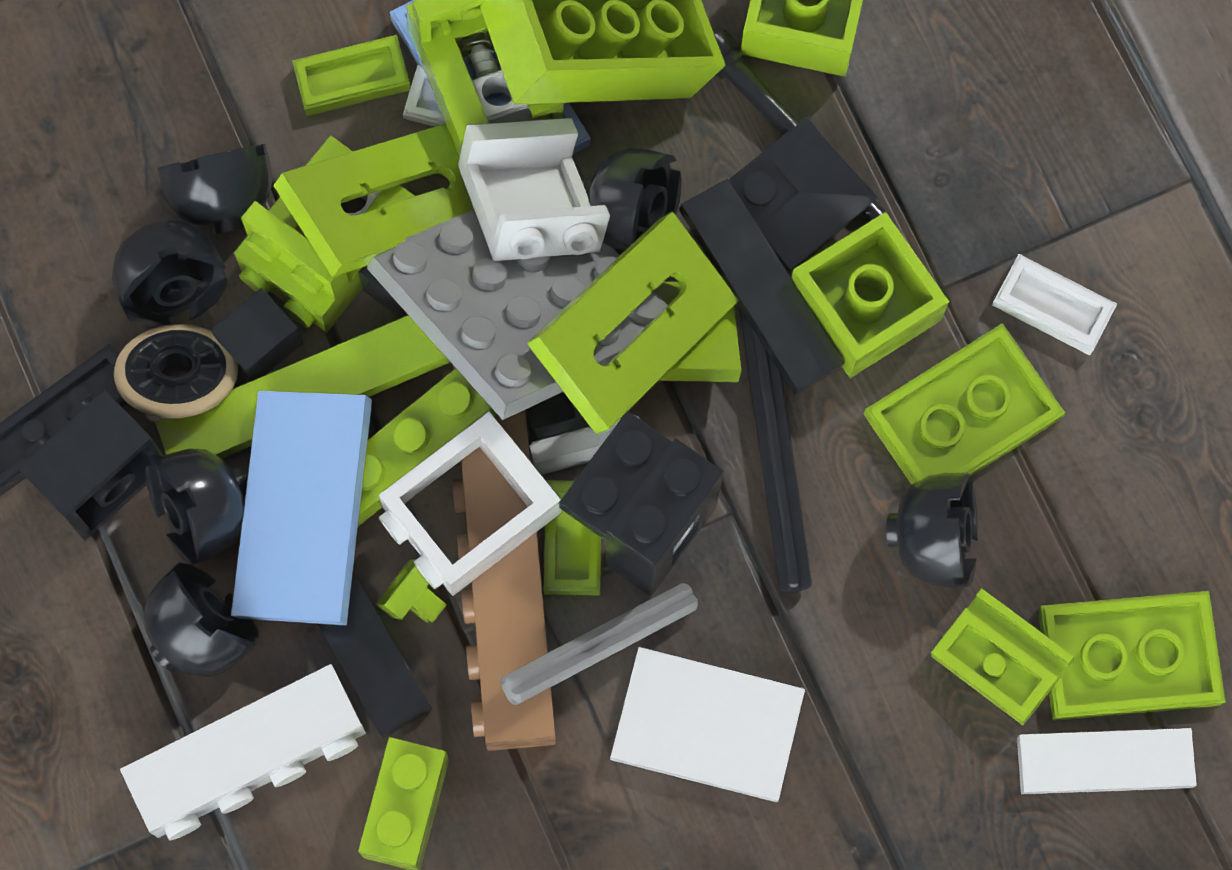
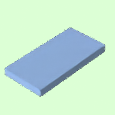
[231,391,372,625]

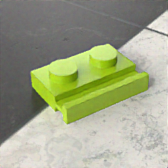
[931,588,1074,726]

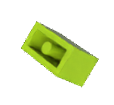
[358,737,449,870]

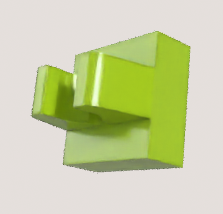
[375,560,447,623]

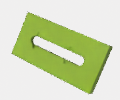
[273,124,474,277]
[527,212,739,435]

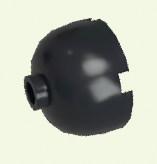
[157,144,272,235]
[583,148,682,255]
[112,220,228,328]
[145,448,247,565]
[886,473,978,587]
[144,562,259,677]

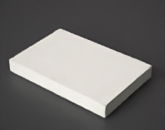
[610,647,805,802]

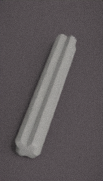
[500,583,698,705]

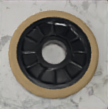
[114,324,238,419]

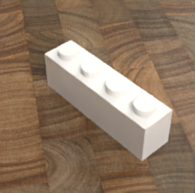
[120,664,366,840]

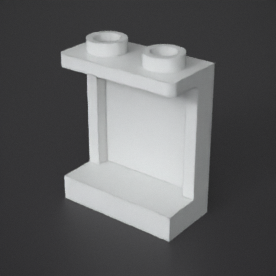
[458,118,610,261]

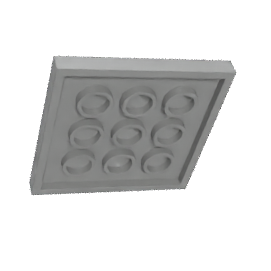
[367,210,668,420]

